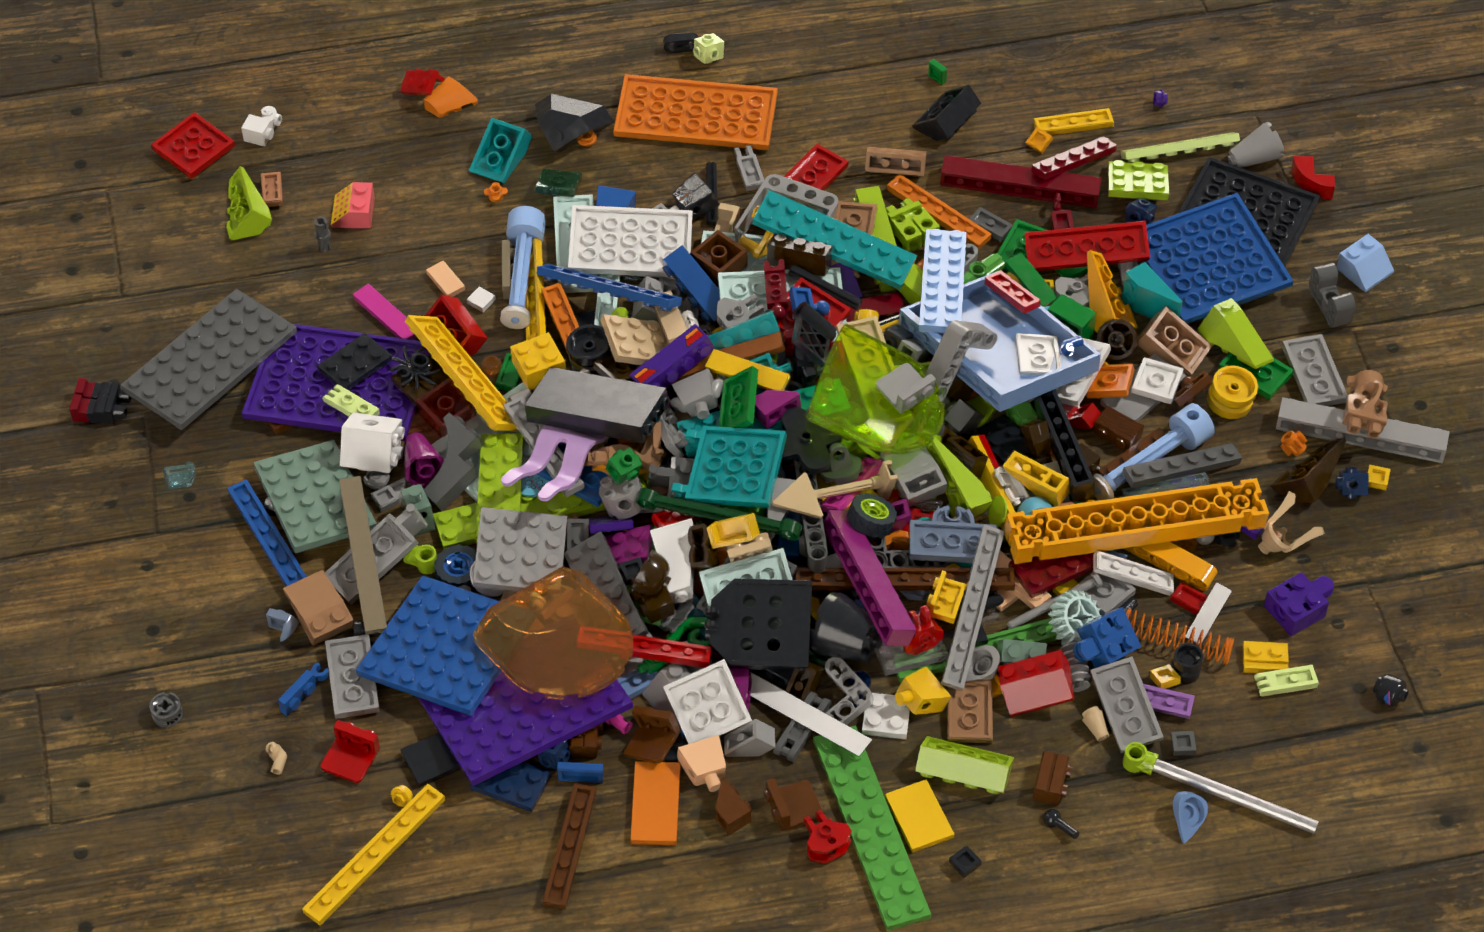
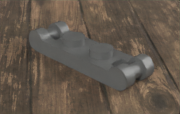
[773,691,831,763]

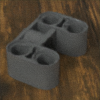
[1309,262,1356,328]

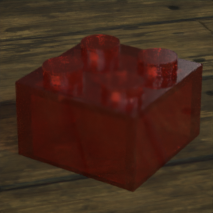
[416,378,477,438]

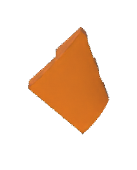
[424,76,478,118]

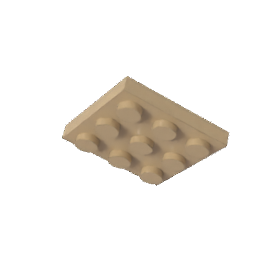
[600,314,668,365]

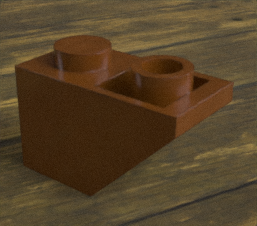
[715,779,752,836]

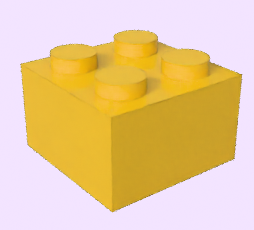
[510,332,566,390]

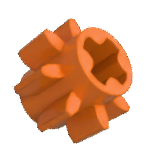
[1280,430,1307,456]

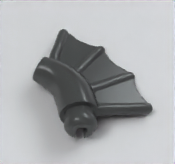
[659,596,696,633]

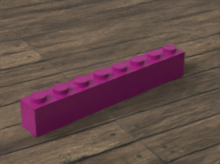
[823,510,916,646]

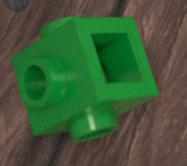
[605,448,642,485]

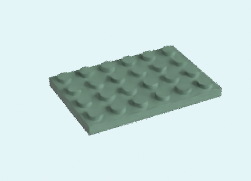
[254,440,377,553]

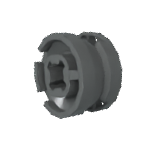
[149,692,183,728]

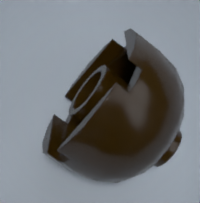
[1096,319,1138,360]
[631,550,672,595]

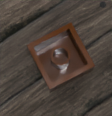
[690,230,748,288]

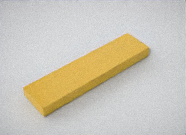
[1033,108,1114,135]
[705,349,790,391]

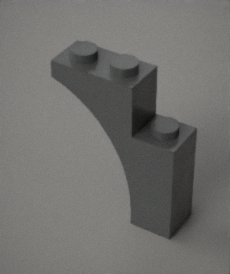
[424,413,483,511]

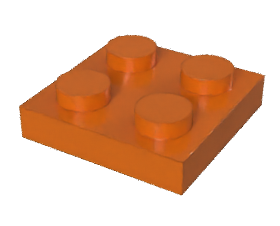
[1086,364,1134,398]

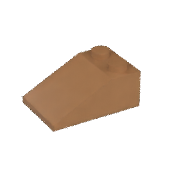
[1138,306,1212,376]
[283,570,353,646]

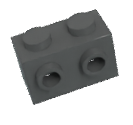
[944,399,985,436]

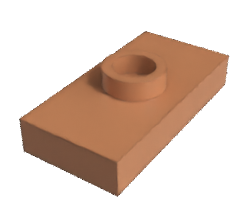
[261,172,283,207]

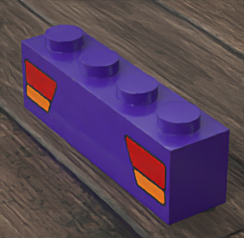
[630,324,715,388]

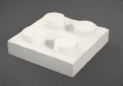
[1131,357,1184,404]
[862,693,910,739]

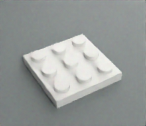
[663,659,752,744]

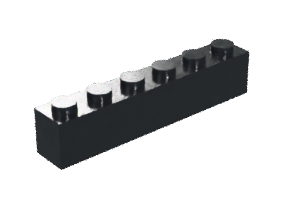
[1034,389,1095,502]

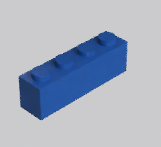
[662,245,720,327]

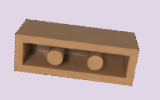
[865,147,927,176]

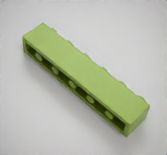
[852,186,898,292]

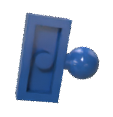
[789,287,830,317]

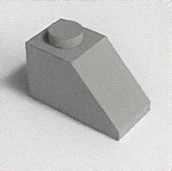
[724,719,775,757]

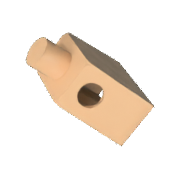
[677,735,726,792]

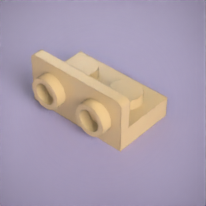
[726,532,773,563]

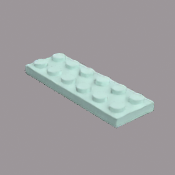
[553,194,598,293]

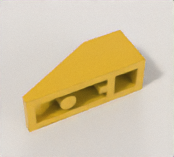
[1003,451,1070,506]

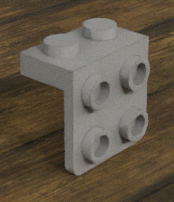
[876,363,936,414]

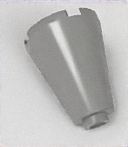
[1227,122,1285,168]

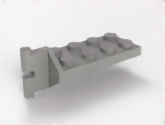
[325,504,428,605]

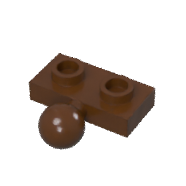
[1173,370,1213,407]

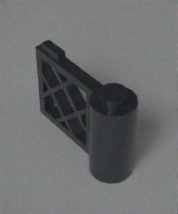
[792,302,837,367]

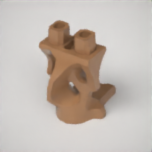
[1342,370,1388,439]

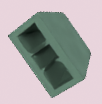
[401,484,436,536]

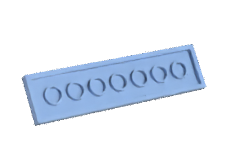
[919,229,966,333]

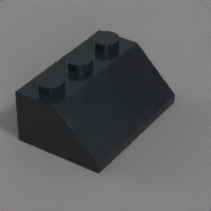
[912,85,981,141]

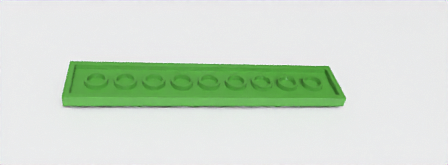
[813,725,931,931]

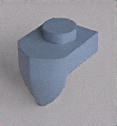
[266,608,299,642]

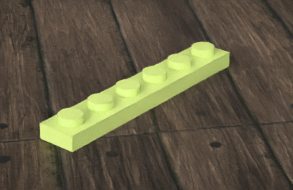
[1120,132,1240,162]

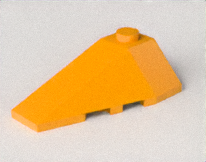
[1087,250,1138,333]

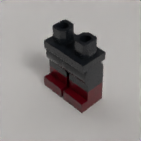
[782,329,818,388]
[69,378,132,425]

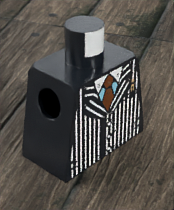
[669,173,720,220]

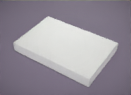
[1015,333,1061,376]

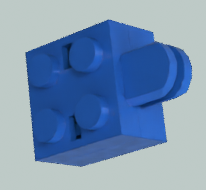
[1073,607,1142,668]

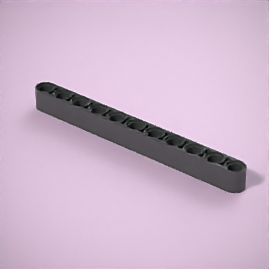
[784,381,828,573]

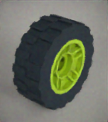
[847,493,897,538]

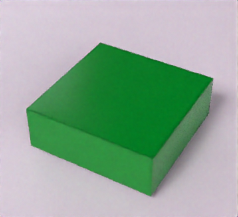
[928,58,948,85]

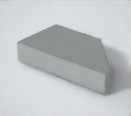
[371,477,408,512]

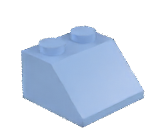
[1336,234,1394,292]

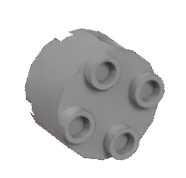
[599,476,643,520]

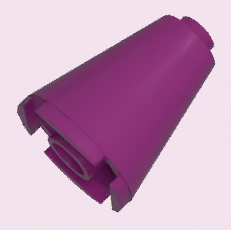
[404,433,444,488]

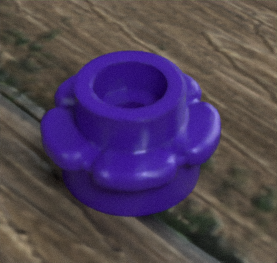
[1153,89,1168,108]

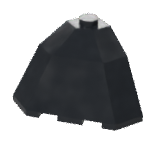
[535,94,614,152]

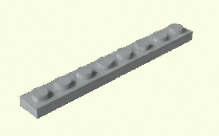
[941,524,1005,691]

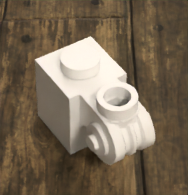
[241,106,282,147]

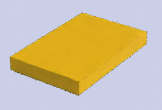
[885,779,954,853]

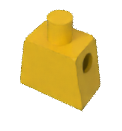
[895,667,951,715]

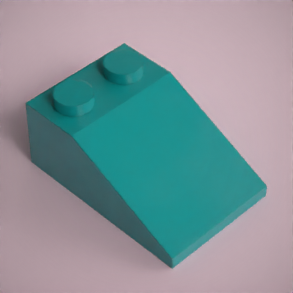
[469,117,533,184]
[1122,262,1183,319]

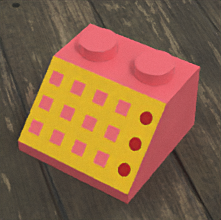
[331,182,375,228]

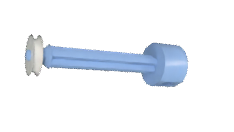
[500,206,545,329]
[1093,403,1215,501]

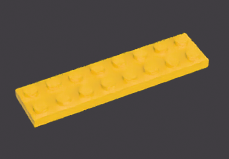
[404,315,519,431]

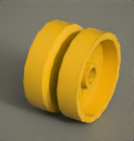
[1207,366,1258,419]

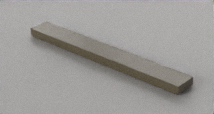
[339,476,387,635]

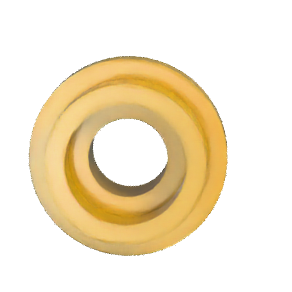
[391,785,413,807]

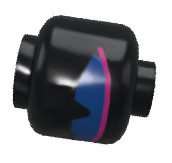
[1373,674,1409,706]

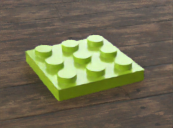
[1108,160,1169,201]

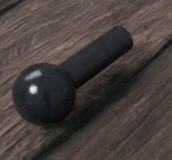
[1043,809,1080,839]

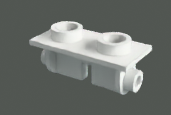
[994,466,1030,510]

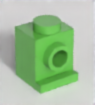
[1006,401,1037,426]

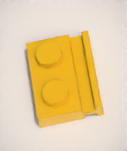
[1243,641,1289,673]

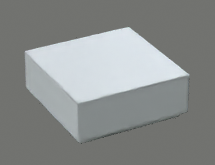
[467,287,496,313]

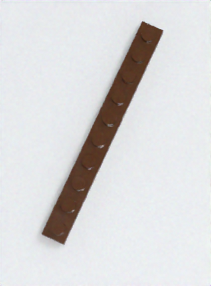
[796,568,1015,591]

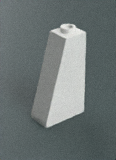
[650,518,694,603]

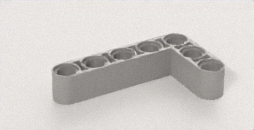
[911,320,998,415]

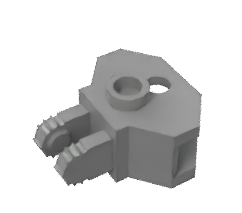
[1054,275,1089,307]
[717,294,765,330]

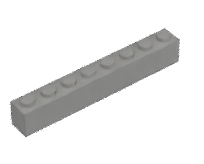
[1276,397,1450,463]

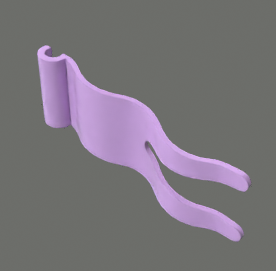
[501,425,608,501]

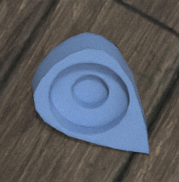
[1173,791,1208,843]

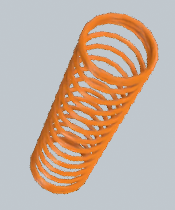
[1126,608,1234,665]

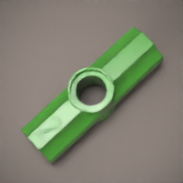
[964,253,1005,284]

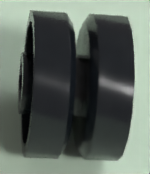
[566,325,613,376]

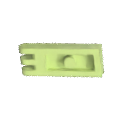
[323,384,380,417]
[1254,665,1319,696]

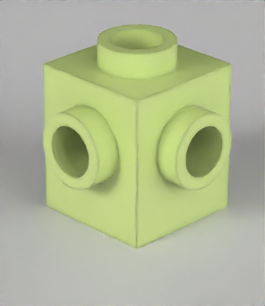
[693,33,724,64]

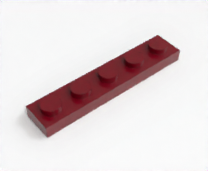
[1031,137,1117,180]

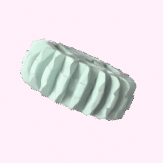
[1048,590,1101,645]

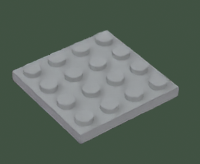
[473,507,567,595]

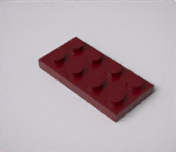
[1008,553,1094,598]

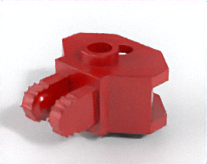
[903,605,944,655]
[803,810,852,864]

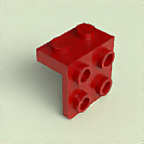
[321,720,380,783]

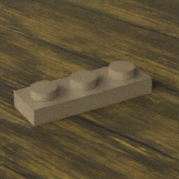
[502,240,515,300]

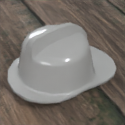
[966,645,1001,682]

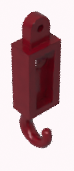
[1050,192,1074,230]

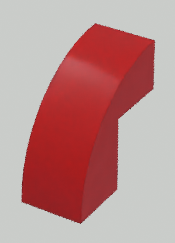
[1291,156,1335,200]
[1062,403,1101,429]

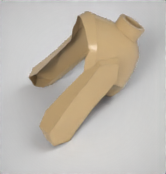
[1258,491,1324,554]

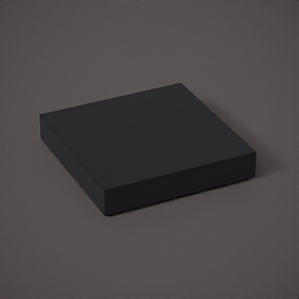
[400,733,460,788]

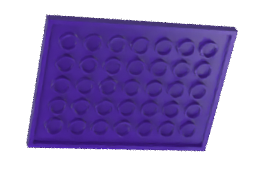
[242,324,431,441]
[417,615,634,786]

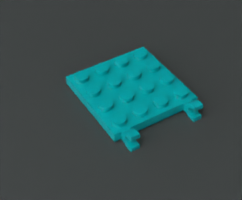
[671,426,787,508]

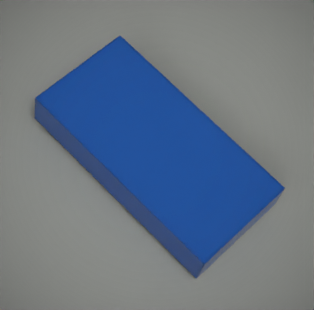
[557,762,604,783]

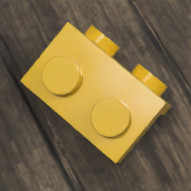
[926,570,967,624]

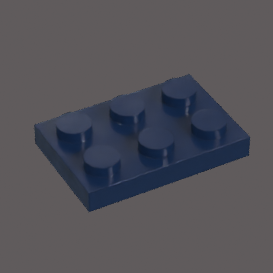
[470,762,551,813]

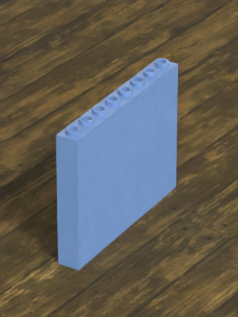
[899,271,1101,412]

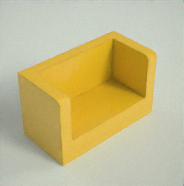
[707,513,760,549]

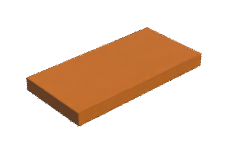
[631,761,680,845]

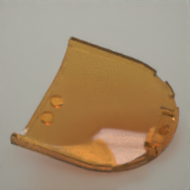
[473,567,634,699]

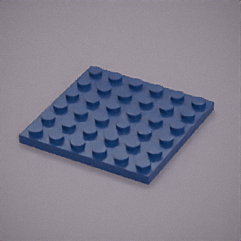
[1144,193,1294,324]
[356,576,537,716]

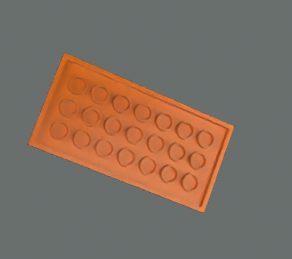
[613,74,778,151]

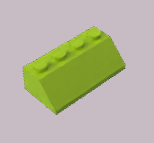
[915,736,1014,794]

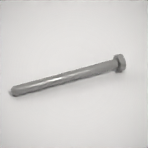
[1006,573,1103,629]

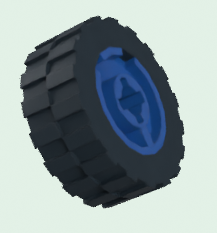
[434,545,476,590]

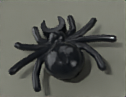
[390,346,442,390]

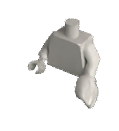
[670,369,729,419]

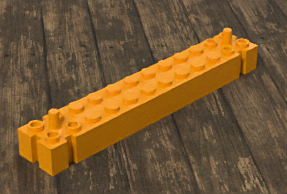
[1004,478,1269,564]

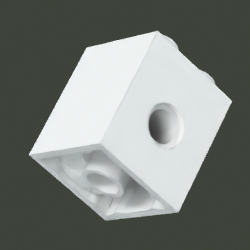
[340,412,405,473]

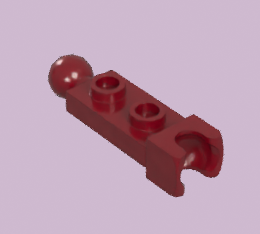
[764,259,788,321]

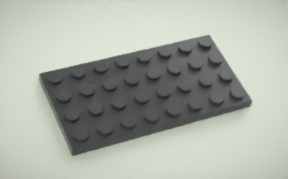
[121,288,297,430]

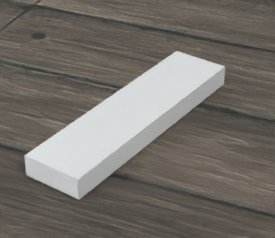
[1093,550,1174,596]

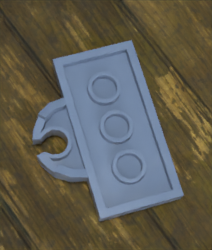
[909,505,997,564]

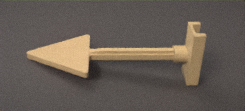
[772,460,898,519]

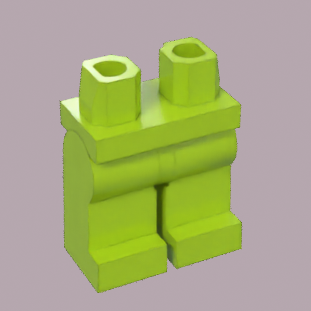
[886,198,940,252]

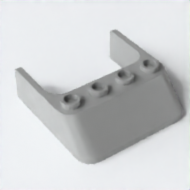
[734,174,839,243]

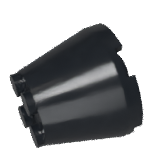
[809,592,883,664]

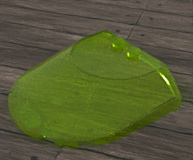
[805,324,945,454]

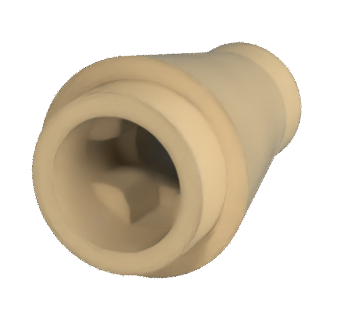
[1082,706,1110,741]

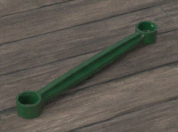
[635,488,802,541]

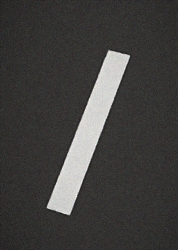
[750,672,872,756]

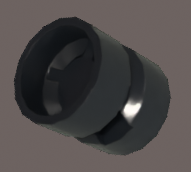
[1172,643,1204,684]

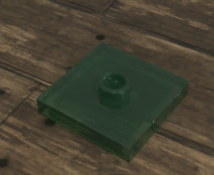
[535,168,582,198]

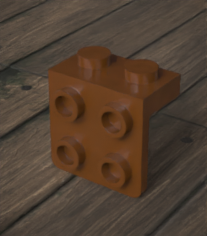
[624,706,681,763]
[763,778,823,831]

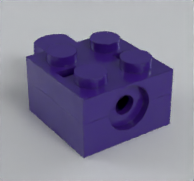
[1264,572,1334,637]

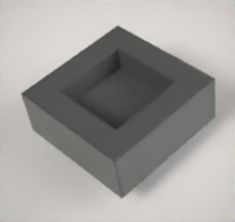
[1170,731,1196,756]

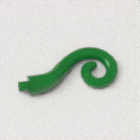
[637,616,710,674]

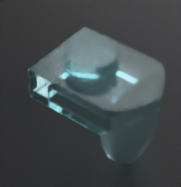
[163,461,196,489]

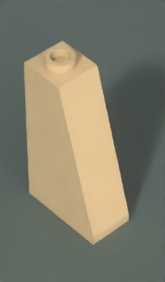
[654,291,687,344]

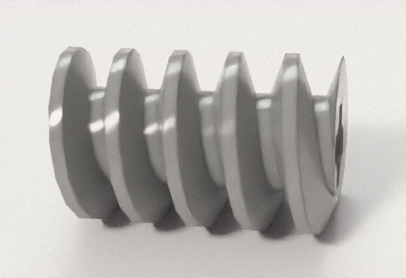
[1059,642,1091,692]

